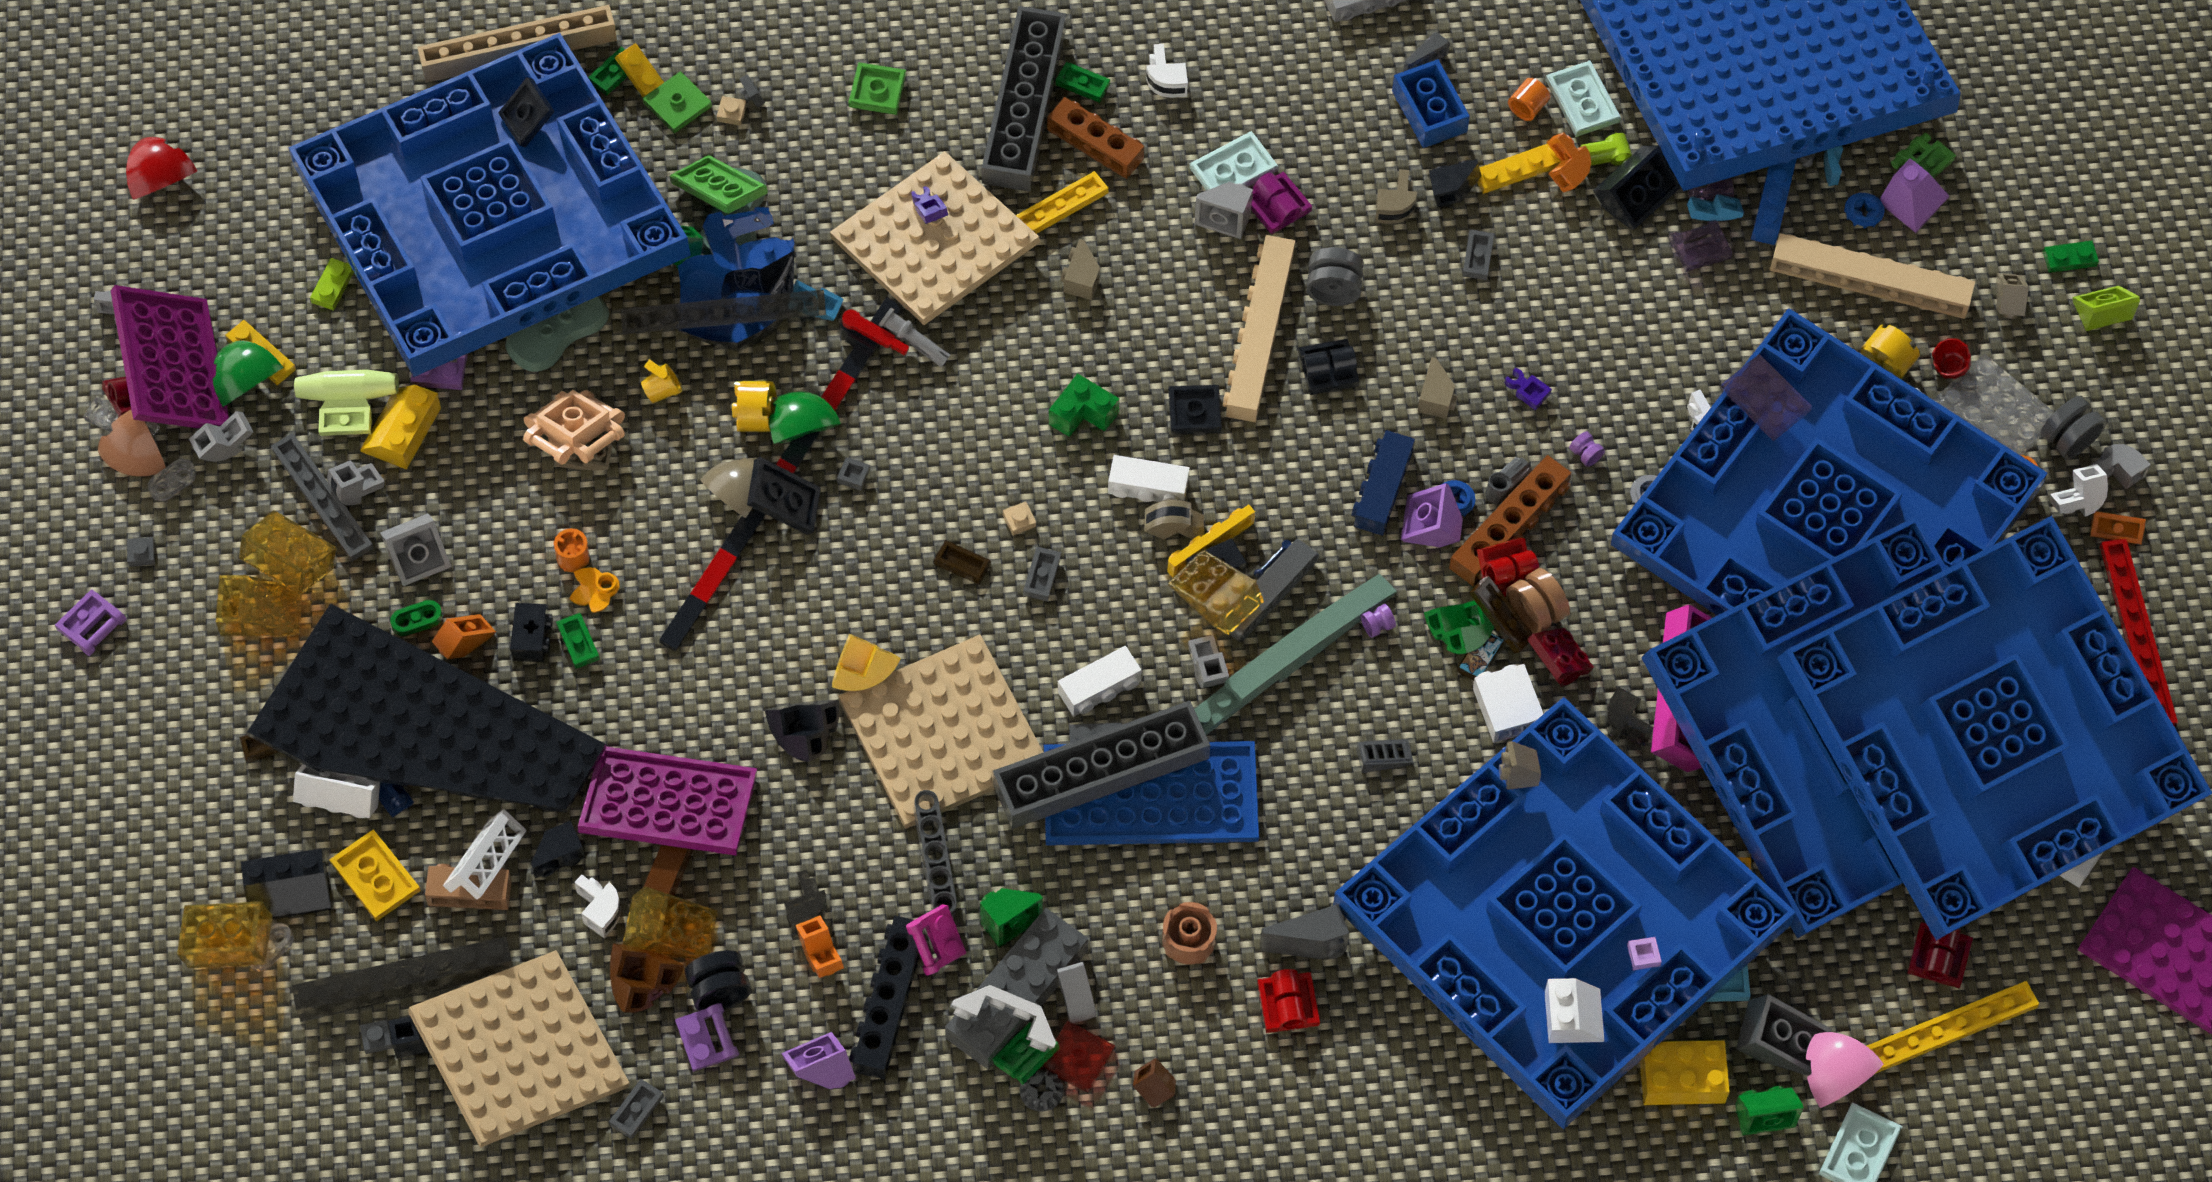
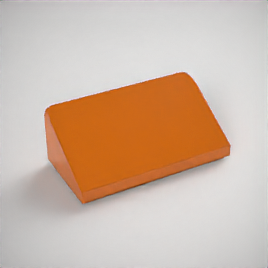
[2090,511,2146,545]

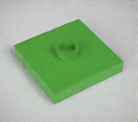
[848,62,906,115]
[643,71,712,134]

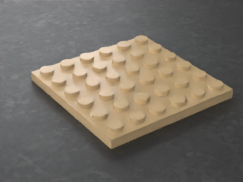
[830,151,1040,325]
[838,635,1044,829]
[408,950,630,1148]

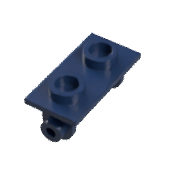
[379,782,414,818]

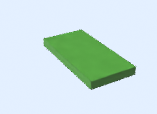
[670,155,768,214]

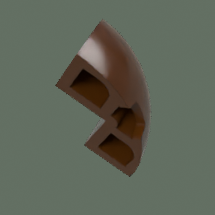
[610,943,684,1013]

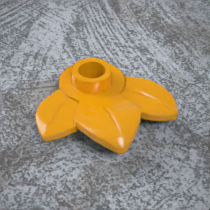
[569,567,620,613]

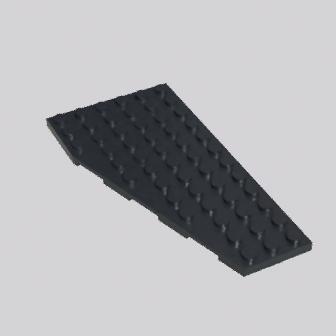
[247,603,606,813]

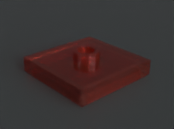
[1041,1021,1115,1093]

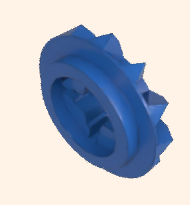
[1844,193,1884,229]
[1441,480,1476,517]

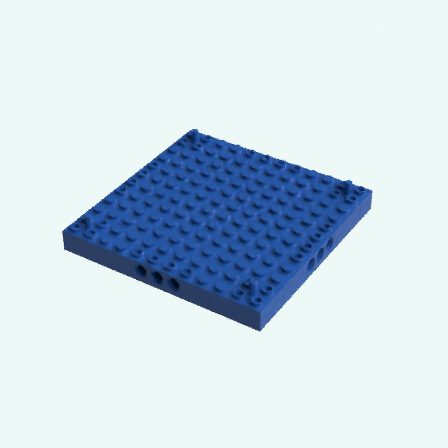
[1580,0,1961,191]
[288,33,691,377]
[1611,308,2047,616]
[1641,516,1947,939]
[1777,516,2212,941]
[1333,697,1796,1130]

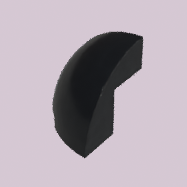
[765,700,839,762]

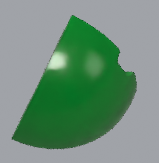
[213,341,284,407]
[769,391,841,444]
[1424,600,1494,654]

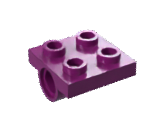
[1251,171,1312,235]

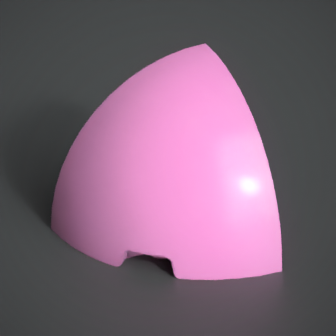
[1806,1032,1884,1108]

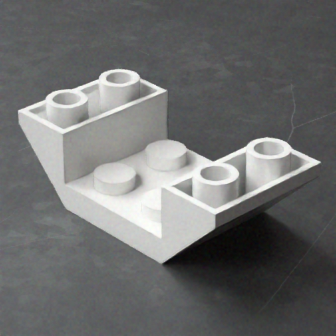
[950,985,1056,1052]

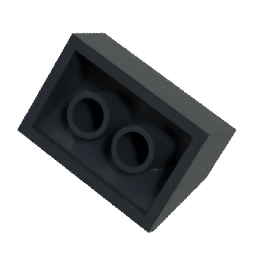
[1593,145,1681,230]
[241,848,332,923]

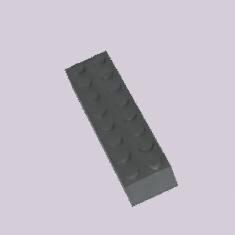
[982,6,1066,192]
[993,701,1210,829]

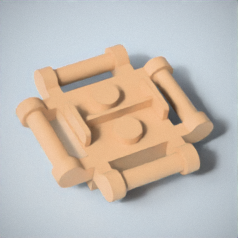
[523,390,625,465]

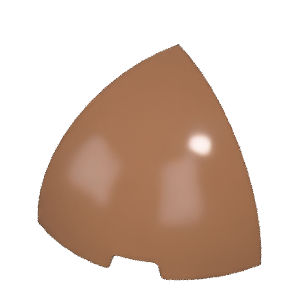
[98,410,167,476]

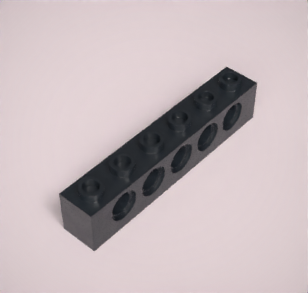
[849,916,926,1080]

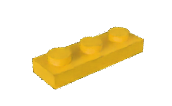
[225,320,296,386]

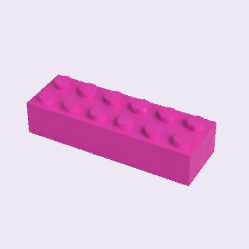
[1651,605,1712,773]

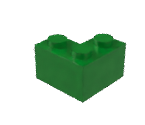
[1049,373,1120,437]

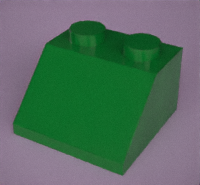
[980,888,1043,948]
[1735,1086,1804,1136]

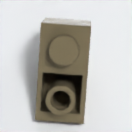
[1060,239,1100,300]
[1499,741,1541,790]

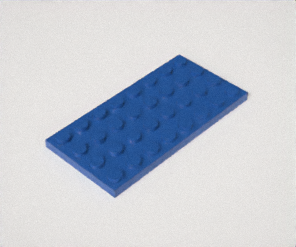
[1044,741,1259,845]

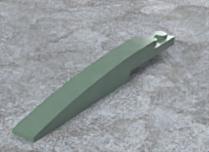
[1194,573,1397,735]

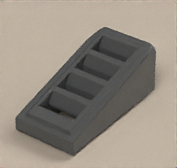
[1403,32,1450,72]
[1356,739,1414,773]

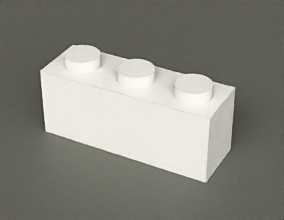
[1108,455,1190,502]
[1058,646,1142,717]
[293,764,380,818]

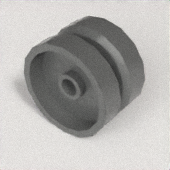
[1306,247,1364,306]
[2040,396,2107,460]

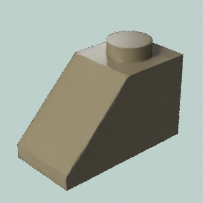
[1996,273,2029,319]
[1418,357,1458,419]

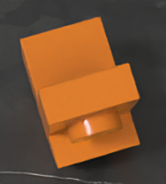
[1546,132,1591,193]
[795,916,844,978]

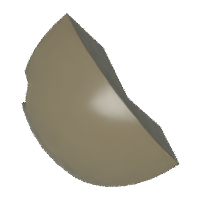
[700,458,754,518]

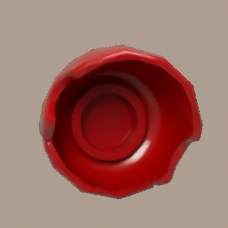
[1932,338,1971,379]

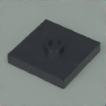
[498,77,555,148]
[1168,385,1222,435]

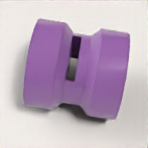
[1569,431,1605,467]
[1361,604,1396,638]

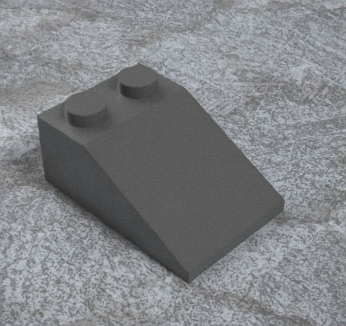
[1260,904,1349,959]
[1736,994,1832,1076]

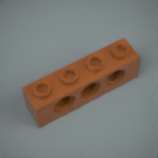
[1047,97,1144,179]

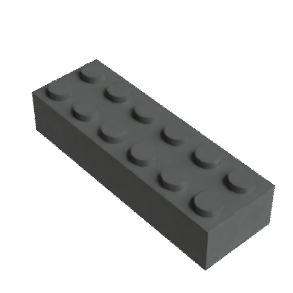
[945,908,1089,1070]

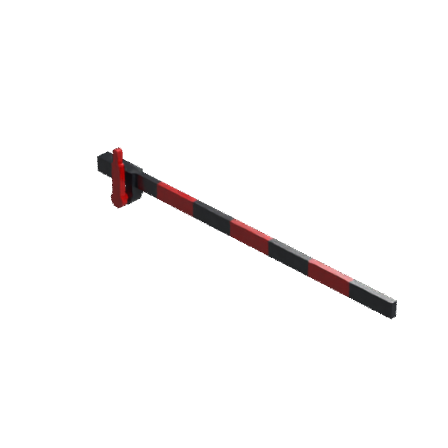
[659,297,909,652]

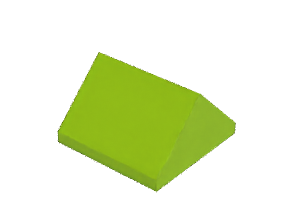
[2072,286,2140,331]

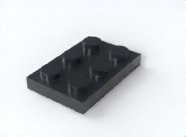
[747,457,821,535]

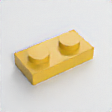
[615,43,664,97]

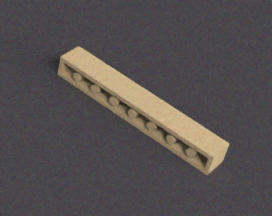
[417,5,617,83]
[1770,233,1975,319]
[1223,235,1295,423]

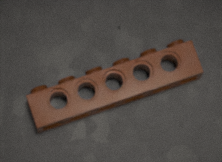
[1449,455,1571,586]

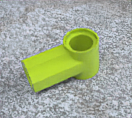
[1580,133,1632,166]

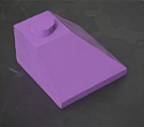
[1880,158,1949,233]
[1401,483,1463,547]
[782,1032,856,1089]

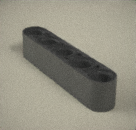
[1219,539,1319,642]
[914,790,957,917]

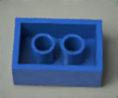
[1392,59,1470,148]

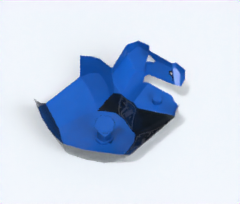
[677,207,794,352]

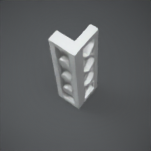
[443,809,527,899]

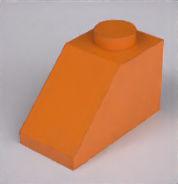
[432,614,496,659]

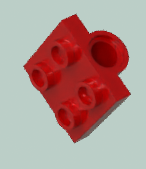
[1477,538,1539,597]
[1257,969,1320,1033]

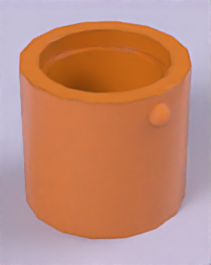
[1508,78,1551,121]
[554,528,590,573]

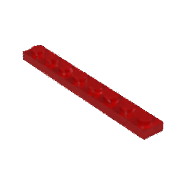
[2099,539,2178,727]

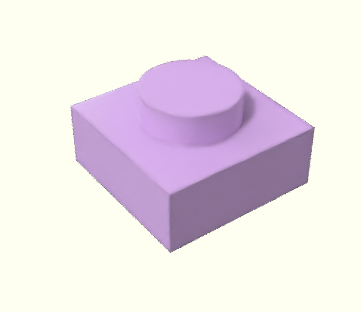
[1627,937,1662,970]

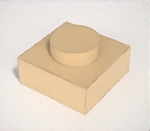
[717,96,747,126]
[1003,502,1036,536]

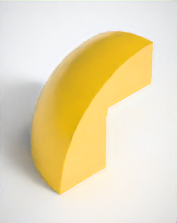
[832,634,901,691]

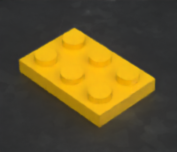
[329,829,421,922]

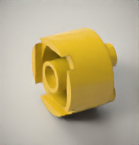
[1861,324,1920,379]
[732,381,777,432]

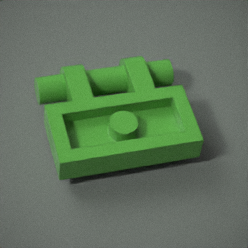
[1891,133,1956,178]

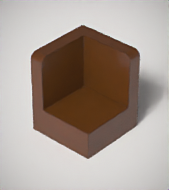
[1133,1058,1176,1108]

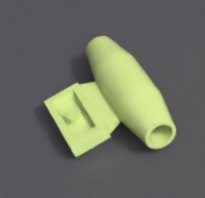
[294,370,399,436]

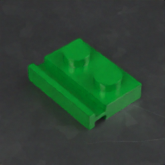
[993,1022,1060,1085]

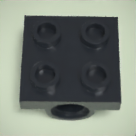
[1298,338,1360,395]

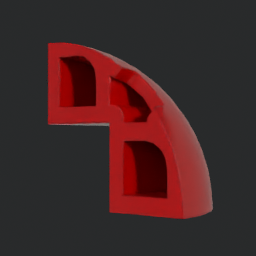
[126,137,198,200]

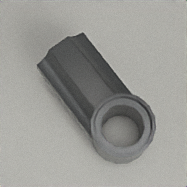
[1485,457,1532,505]

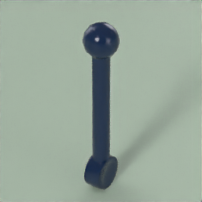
[1254,540,1292,579]

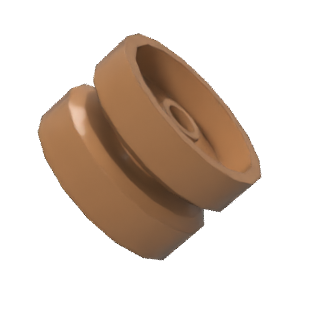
[1506,568,1570,634]

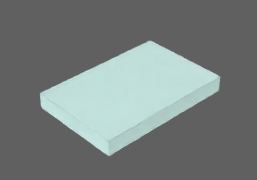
[1545,61,1621,137]
[1189,131,1279,191]
[1819,1102,1902,1182]

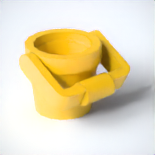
[641,359,682,403]

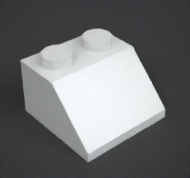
[1545,978,1604,1043]

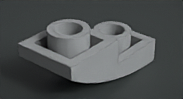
[1057,962,1097,1024]

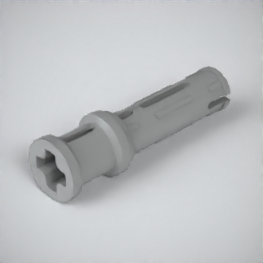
[878,308,950,367]

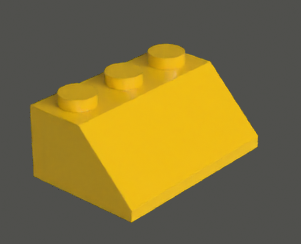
[360,384,441,470]

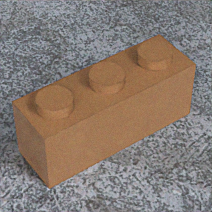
[425,864,512,910]

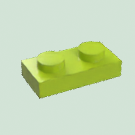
[310,258,354,311]

